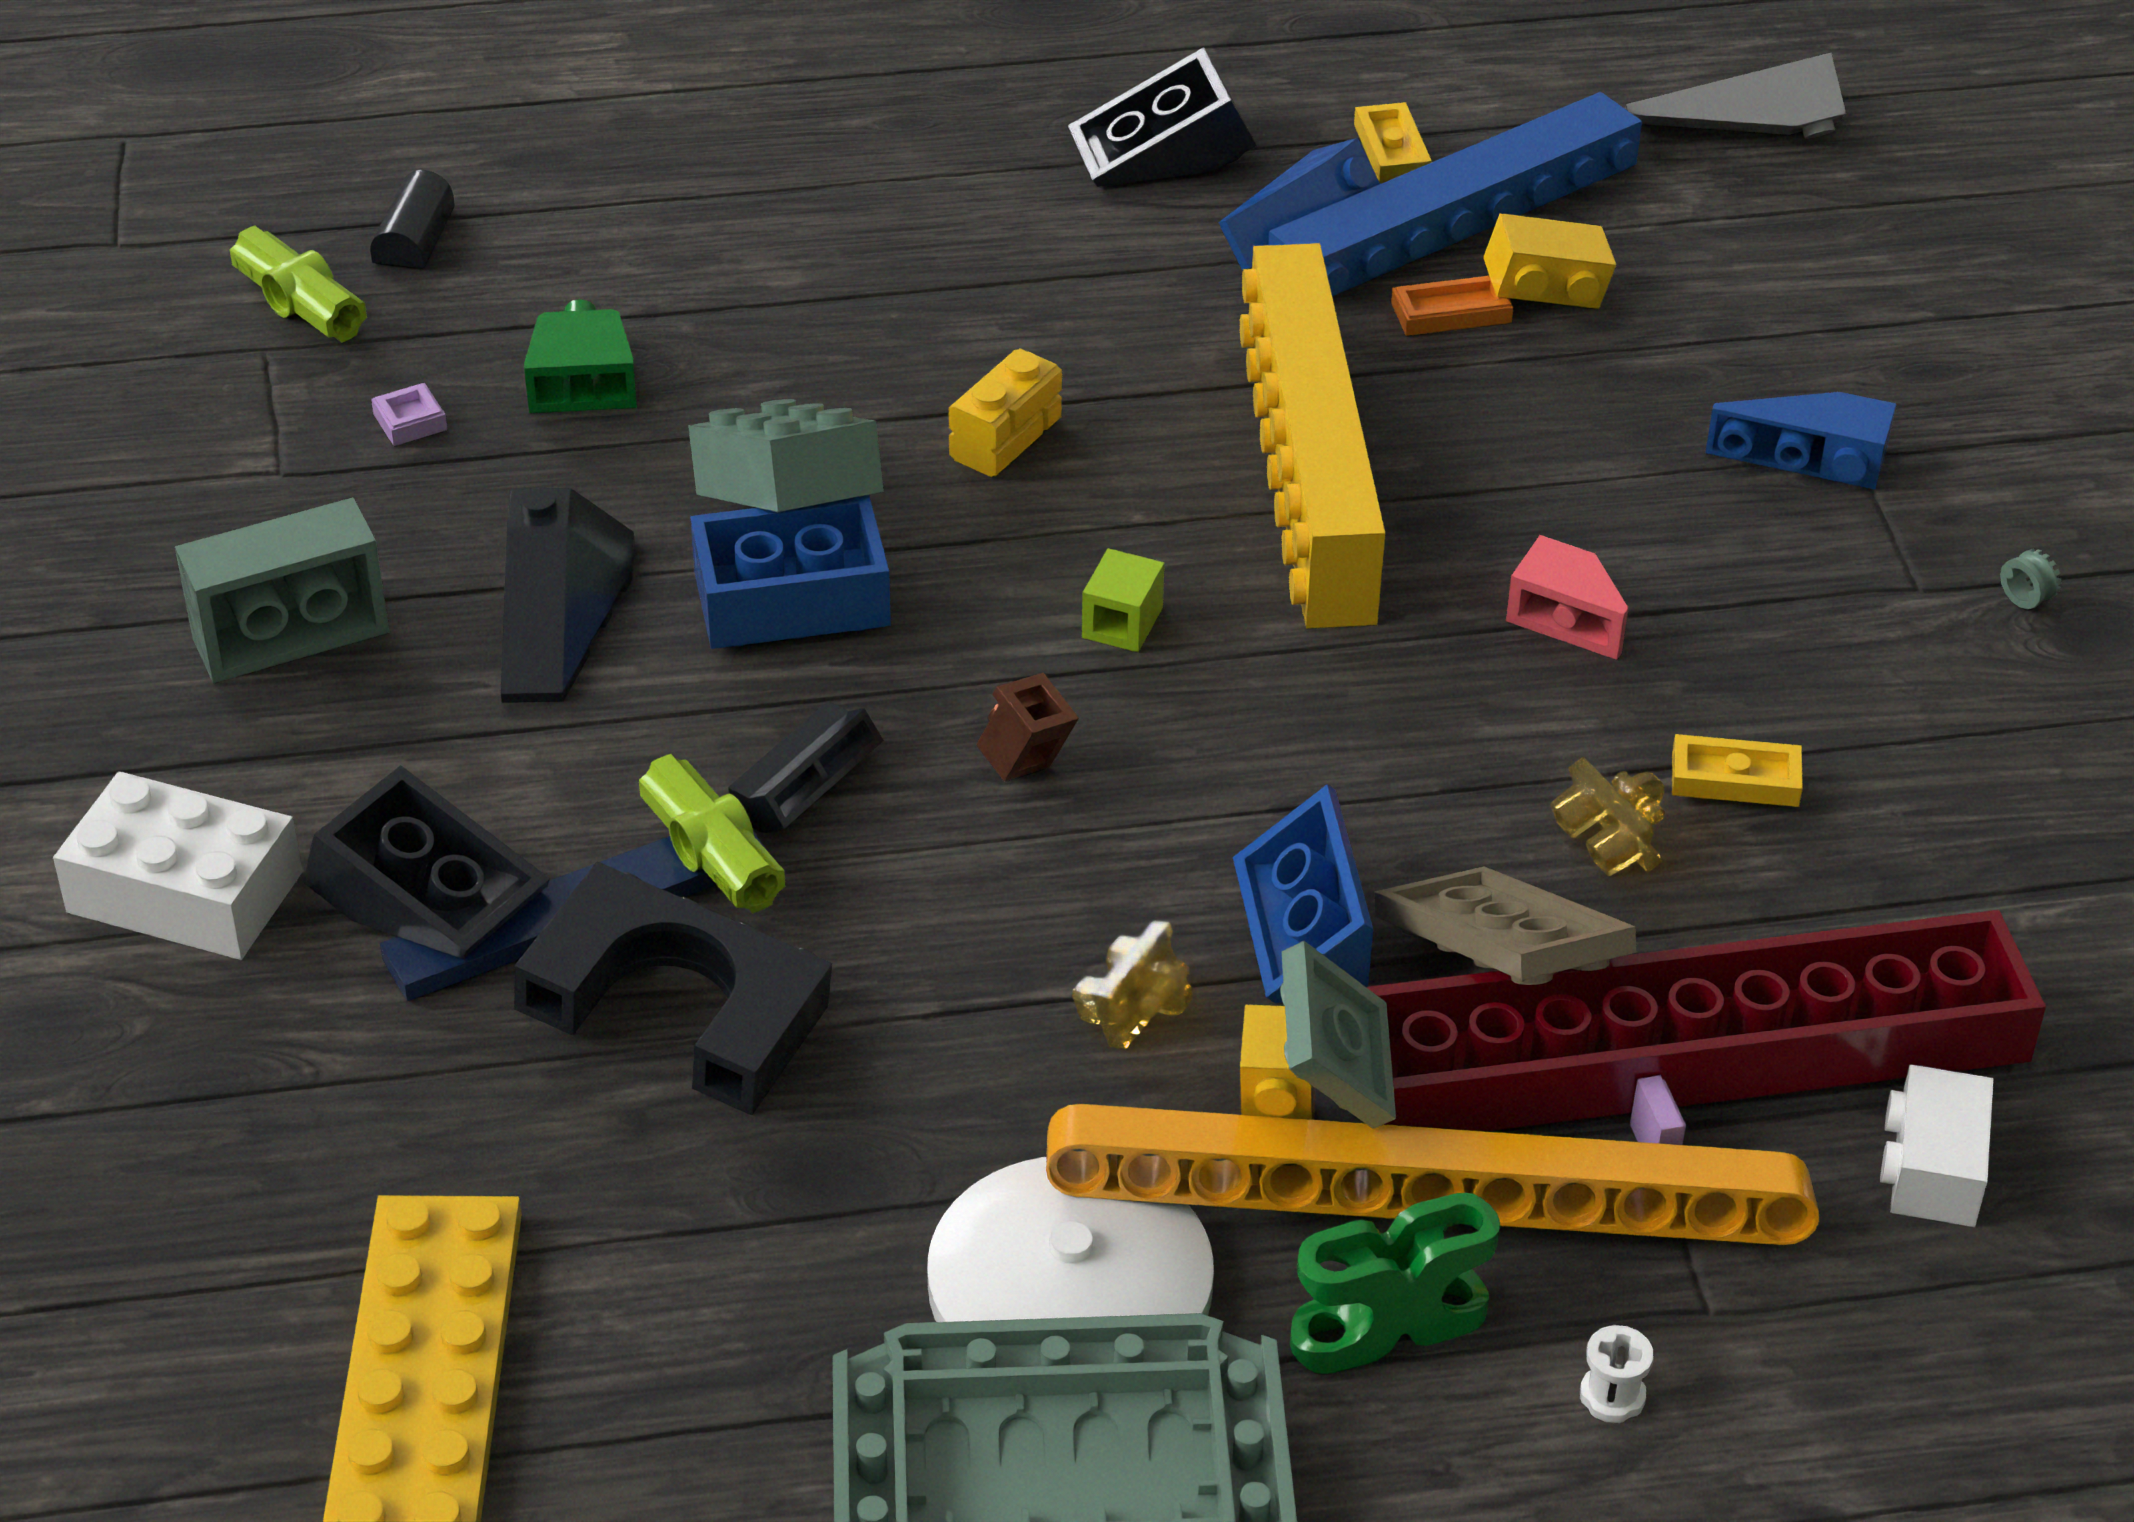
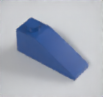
[1218,138,1380,270]

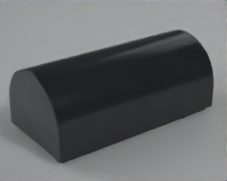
[370,170,455,269]

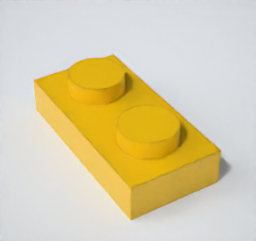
[1354,102,1432,184]
[1672,734,1803,807]

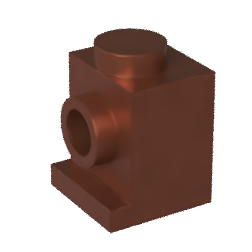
[976,672,1079,782]

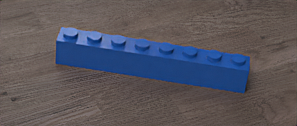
[1269,92,1642,296]

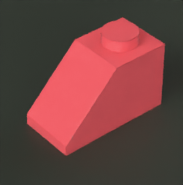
[1506,535,1628,660]

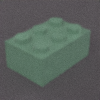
[688,399,884,512]
[175,497,390,683]

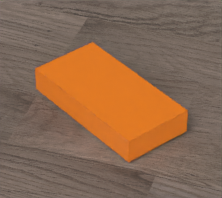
[1391,276,1513,336]

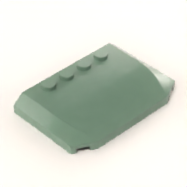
[833,1313,1297,1522]

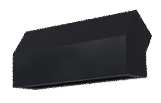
[728,701,884,832]

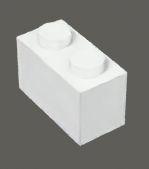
[1880,1064,1993,1227]

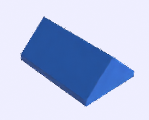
[1233,784,1373,1003]

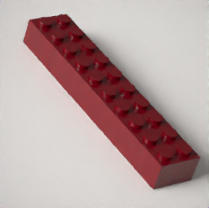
[1366,910,2046,1132]

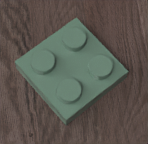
[1280,941,1396,1129]

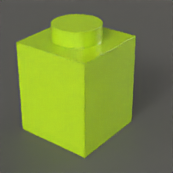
[1082,548,1164,652]

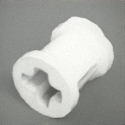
[1580,1325,1653,1423]

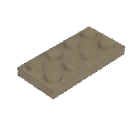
[1374,866,1636,985]

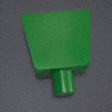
[524,299,637,413]

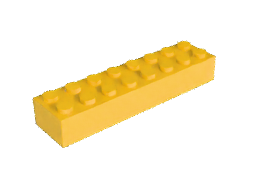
[1240,243,1385,628]

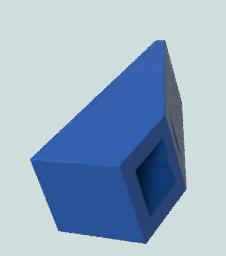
[1705,392,1896,489]

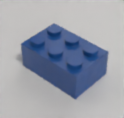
[690,495,891,649]

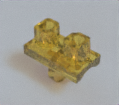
[1550,757,1665,877]
[1072,920,1193,1049]

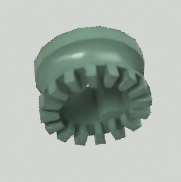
[2000,548,2062,609]

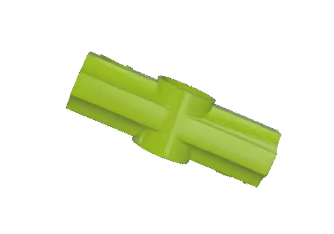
[230,226,367,343]
[639,754,785,914]

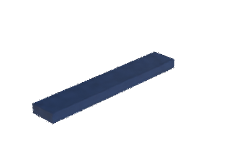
[380,831,767,1001]

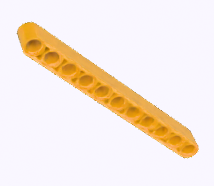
[1046,1104,1819,1245]

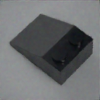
[1068,47,1257,187]
[303,765,550,959]

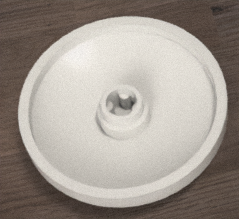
[928,1157,1214,1322]

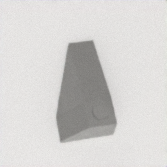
[1625,53,1846,139]

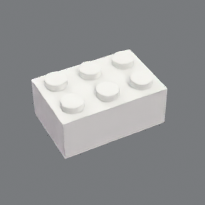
[53,771,303,960]

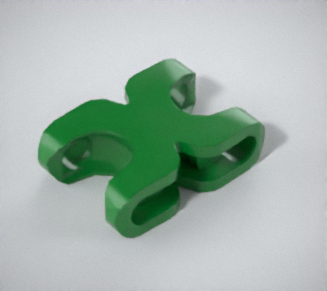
[1290,1193,1500,1374]

